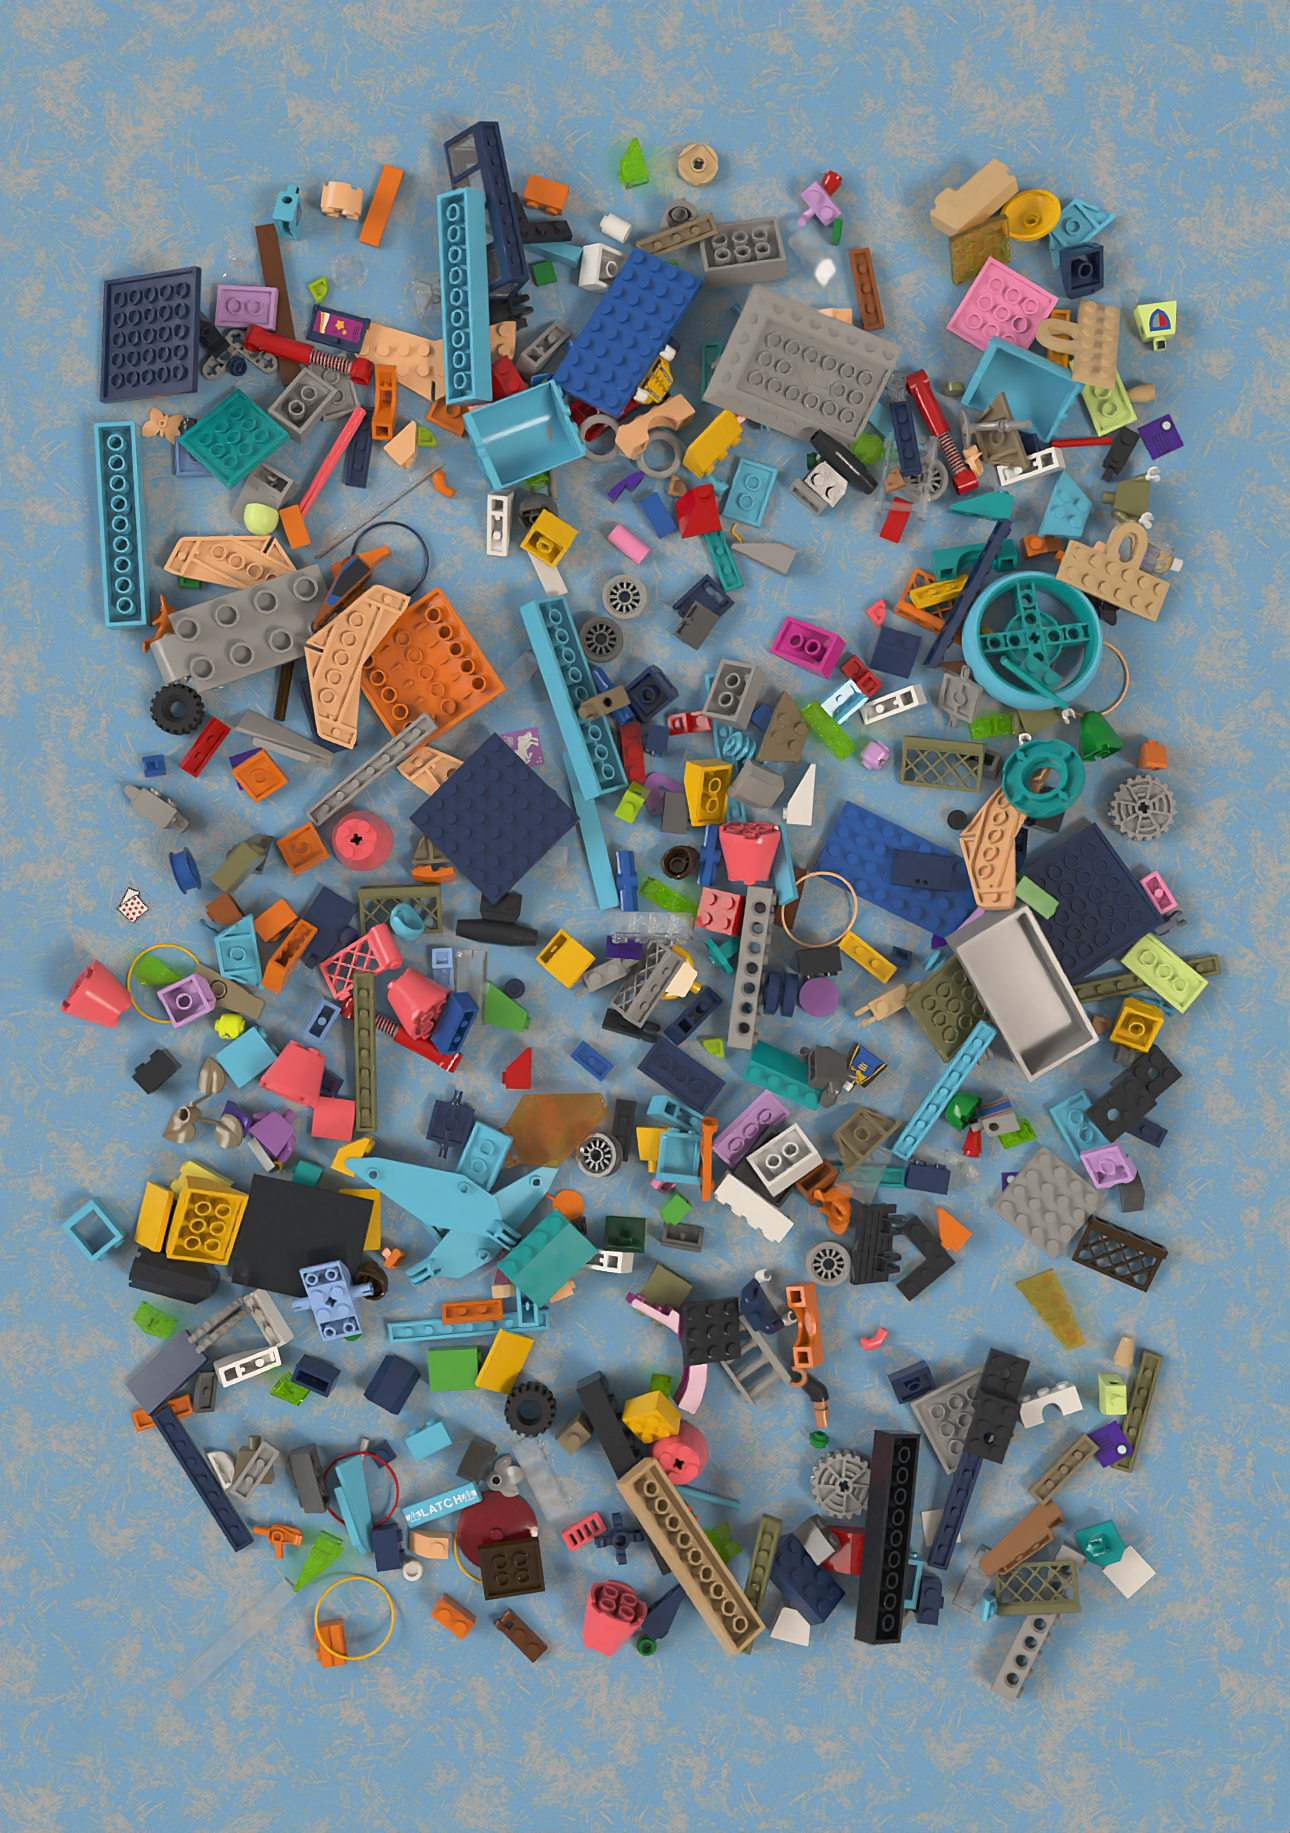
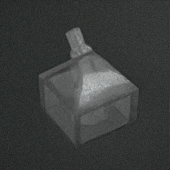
[411,274,442,326]

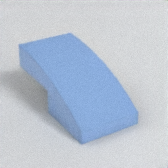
[432,948,455,991]

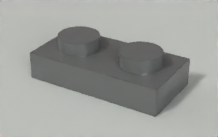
[192,1370,218,1413]

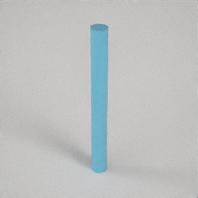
[673,1484,741,1511]

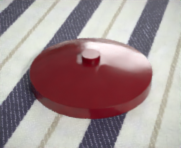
[457,1490,538,1568]

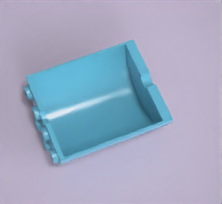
[960,334,1085,444]
[463,379,587,492]

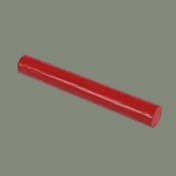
[1050,436,1112,448]

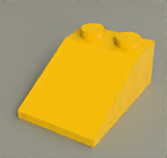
[684,758,733,827]

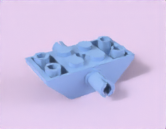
[291,1260,374,1342]

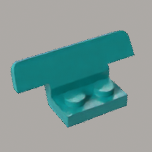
[1000,653,1070,710]

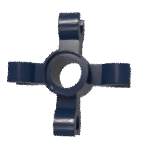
[594,1512,645,1565]

